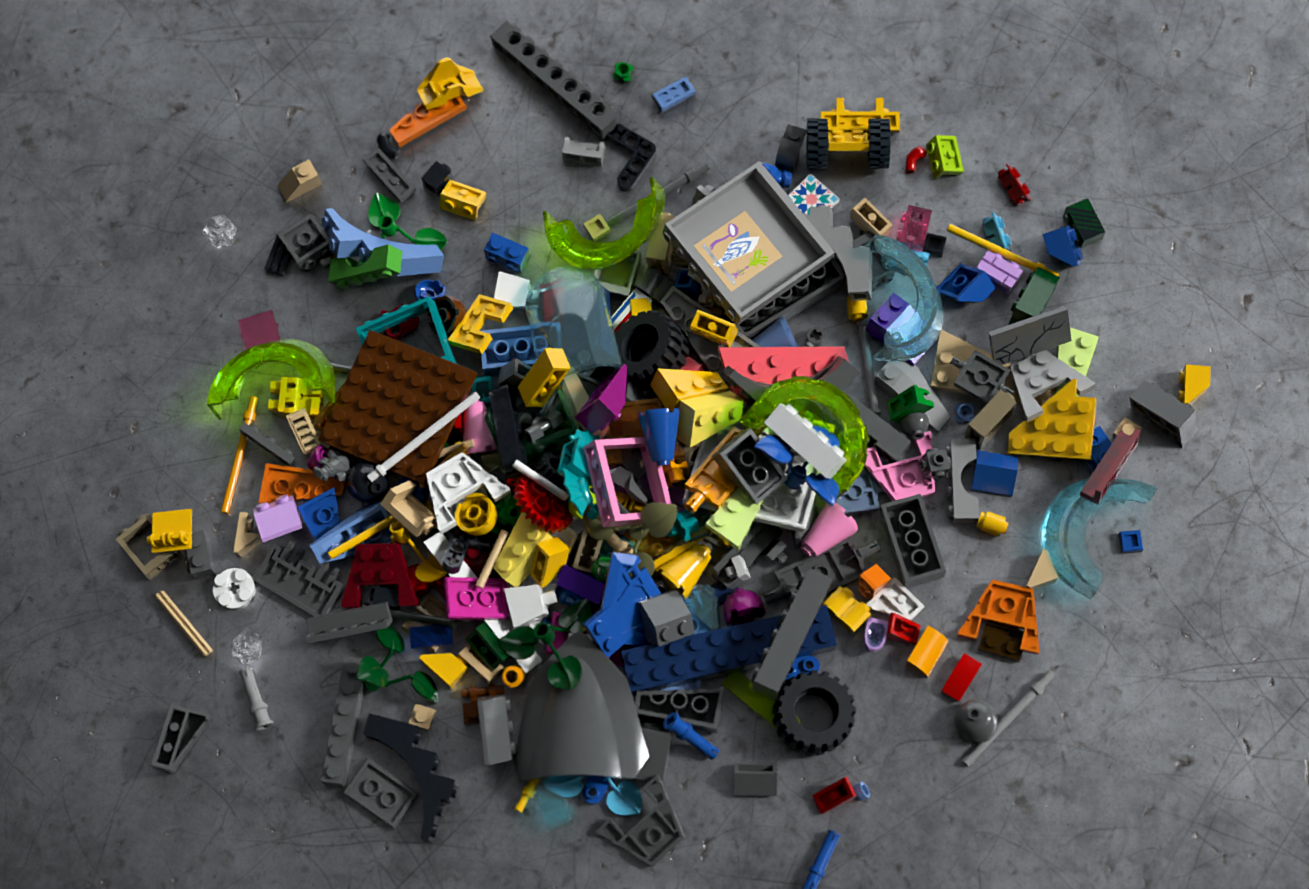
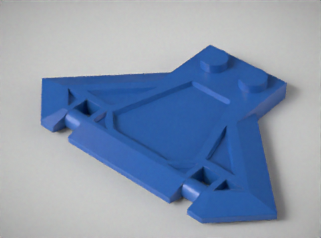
[583,552,661,657]

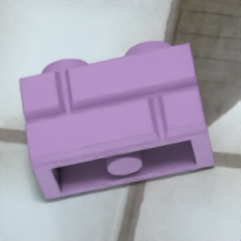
[977,250,1023,296]

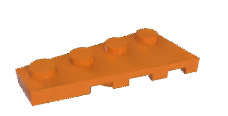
[389,84,467,147]
[258,463,346,504]

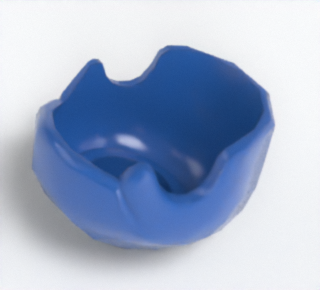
[414,280,445,300]

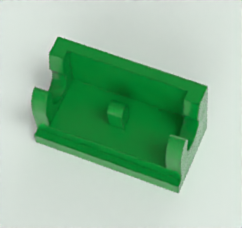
[887,385,934,423]

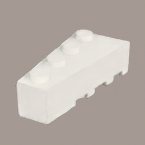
[764,403,847,479]

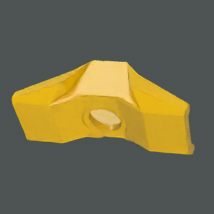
[417,57,483,110]

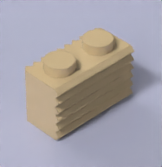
[850,198,892,244]

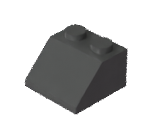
[639,589,695,647]

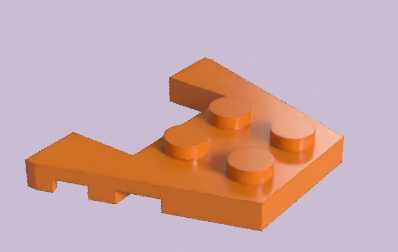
[958,579,1039,655]

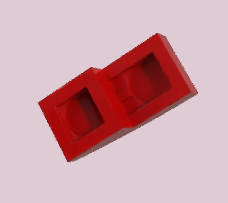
[941,653,982,701]

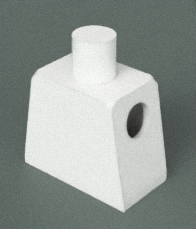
[494,272,541,314]
[504,585,557,628]

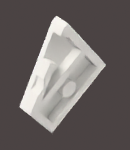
[866,577,925,620]

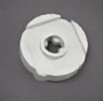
[213,568,256,610]

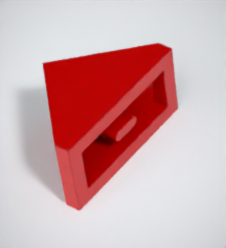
[886,612,921,645]

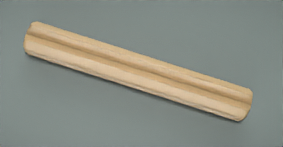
[155,590,213,657]

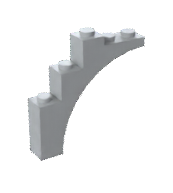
[804,205,872,301]

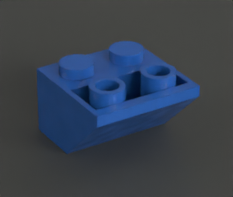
[1042,226,1083,267]

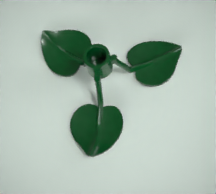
[499,599,593,690]
[356,625,438,704]

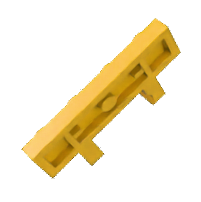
[820,98,900,133]

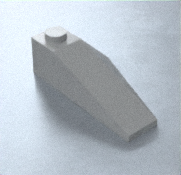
[875,355,951,433]

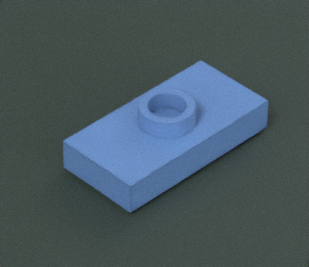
[652,76,696,113]

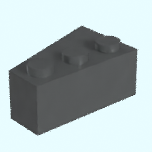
[1129,380,1198,448]
[151,704,213,774]

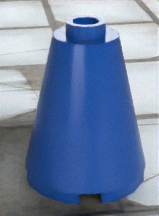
[638,408,680,466]

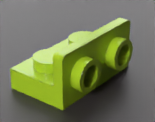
[926,135,964,179]

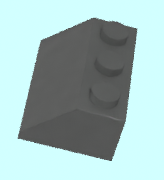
[478,694,516,766]

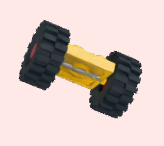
[806,119,891,168]

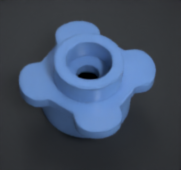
[954,403,976,423]

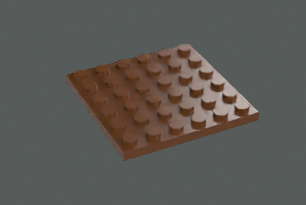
[318,330,478,485]

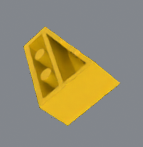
[650,368,728,412]

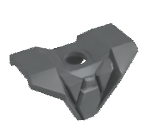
[609,464,651,505]

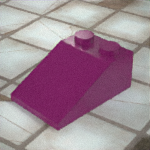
[575,364,627,434]

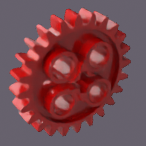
[513,475,574,534]

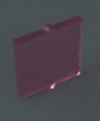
[238,310,281,351]

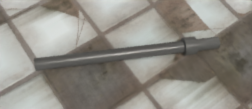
[605,163,710,227]

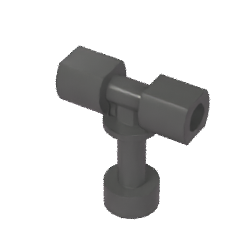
[518,410,564,443]

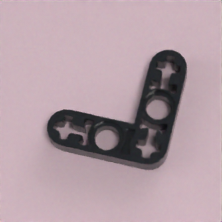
[606,123,656,192]
[442,525,508,574]

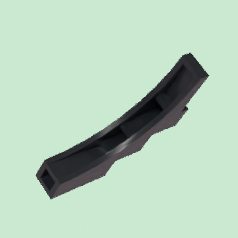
[363,713,459,843]

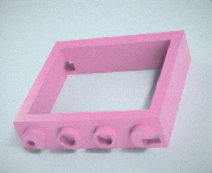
[583,437,671,527]

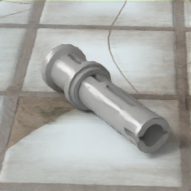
[239,667,274,731]

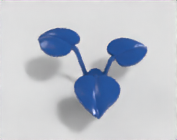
[754,426,839,506]

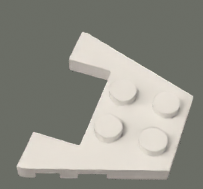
[426,452,511,534]

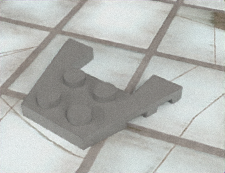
[1010,350,1096,422]

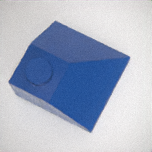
[934,263,995,302]

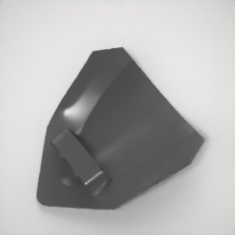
[514,632,649,782]

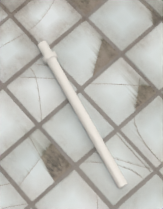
[367,391,480,482]

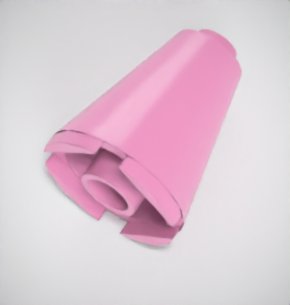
[462,400,499,456]
[801,502,858,557]

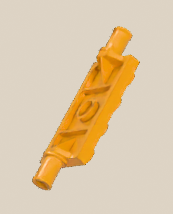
[684,417,768,513]

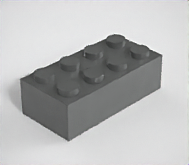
[879,493,946,588]

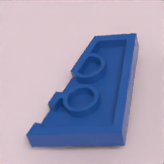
[297,487,341,541]

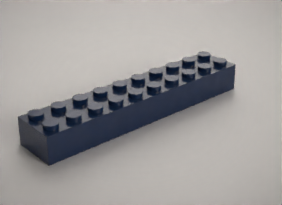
[621,605,837,696]

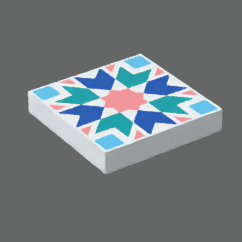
[788,174,839,215]

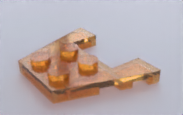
[605,398,685,466]

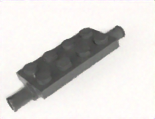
[762,537,881,605]

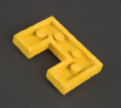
[448,294,513,354]

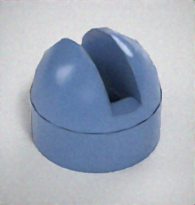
[853,782,870,801]

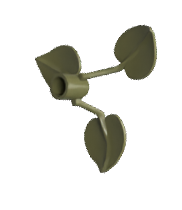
[582,502,677,577]

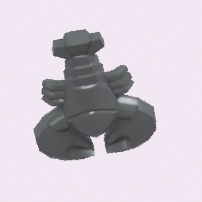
[313,446,360,481]

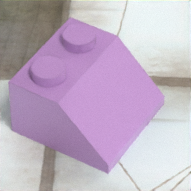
[253,495,302,542]

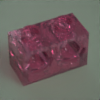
[896,205,932,251]

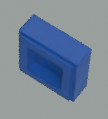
[1118,530,1143,554]

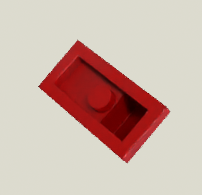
[812,776,856,815]

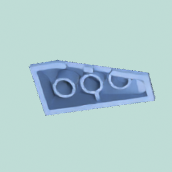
[309,501,397,563]

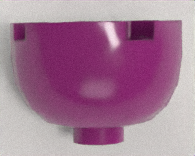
[723,588,766,626]

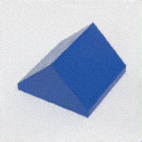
[971,450,1018,497]

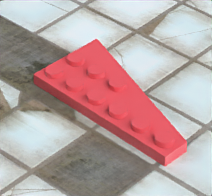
[717,346,849,404]

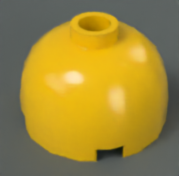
[455,493,498,536]

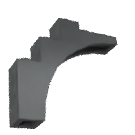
[723,356,859,420]

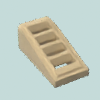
[286,407,322,455]

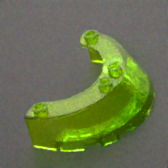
[543,177,666,270]
[206,339,335,420]
[739,376,869,500]

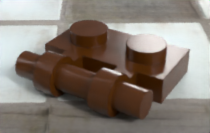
[461,684,504,726]

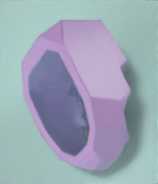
[863,618,888,653]

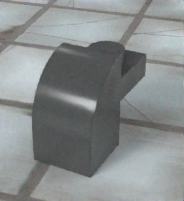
[775,124,807,174]

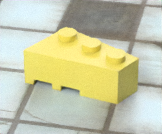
[676,390,745,448]
[493,513,554,587]

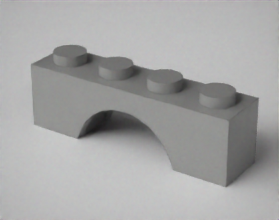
[946,439,979,524]

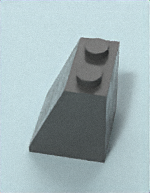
[627,718,673,783]

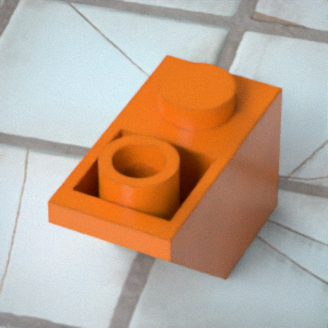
[857,564,891,599]

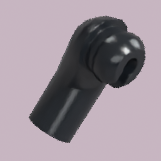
[377,132,400,159]

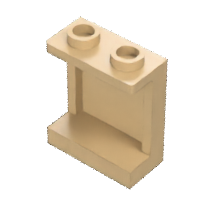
[380,479,438,537]

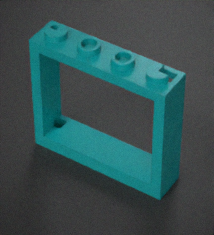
[356,296,457,364]

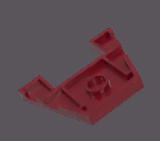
[341,543,420,607]

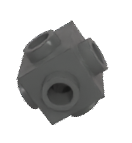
[919,448,951,480]

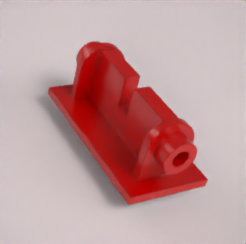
[998,164,1032,206]

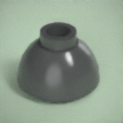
[900,412,929,440]

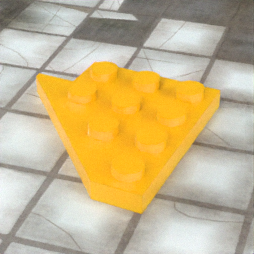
[1007,379,1097,460]

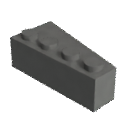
[635,688,725,733]

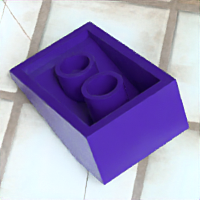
[866,293,938,366]

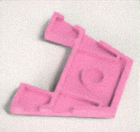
[856,431,935,501]

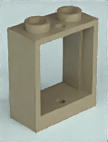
[964,390,1017,449]
[116,513,182,580]

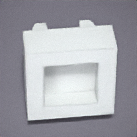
[725,555,751,581]

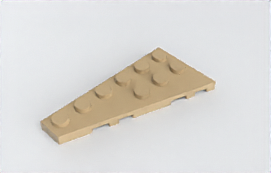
[931,329,1056,406]

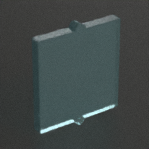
[676,513,714,546]

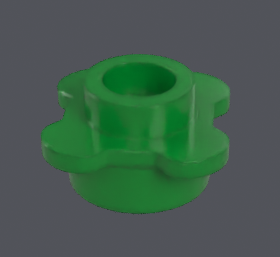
[612,62,634,82]

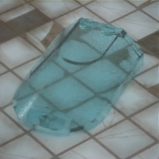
[525,266,622,376]

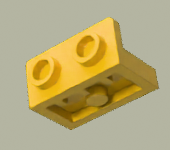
[439,180,486,221]

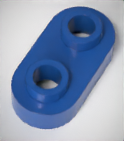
[784,655,820,682]
[582,776,613,805]

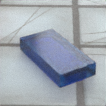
[409,625,454,649]

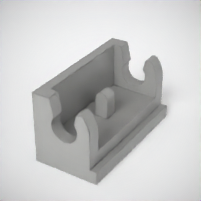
[562,137,605,166]

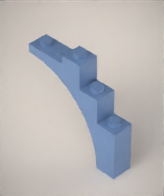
[322,208,444,276]

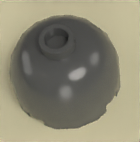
[955,699,998,744]

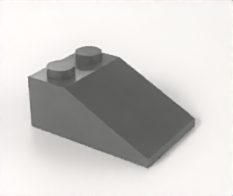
[712,428,788,504]

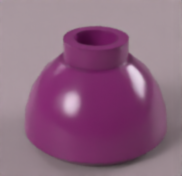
[307,445,328,470]

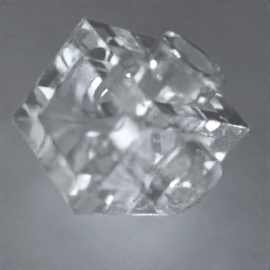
[203,214,239,248]
[231,628,264,666]

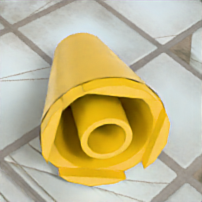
[654,543,711,601]

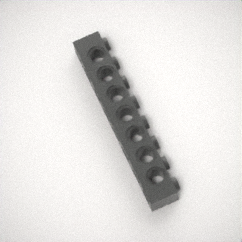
[490,20,620,139]

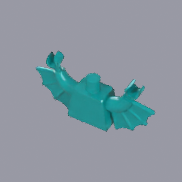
[557,429,611,520]

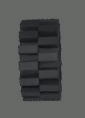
[534,452,565,490]

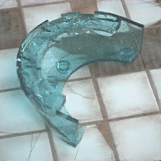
[864,234,944,361]
[1041,478,1158,600]

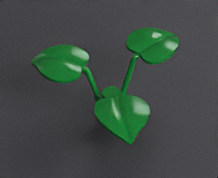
[359,193,448,266]

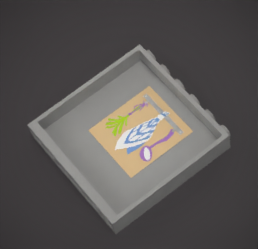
[662,161,835,325]

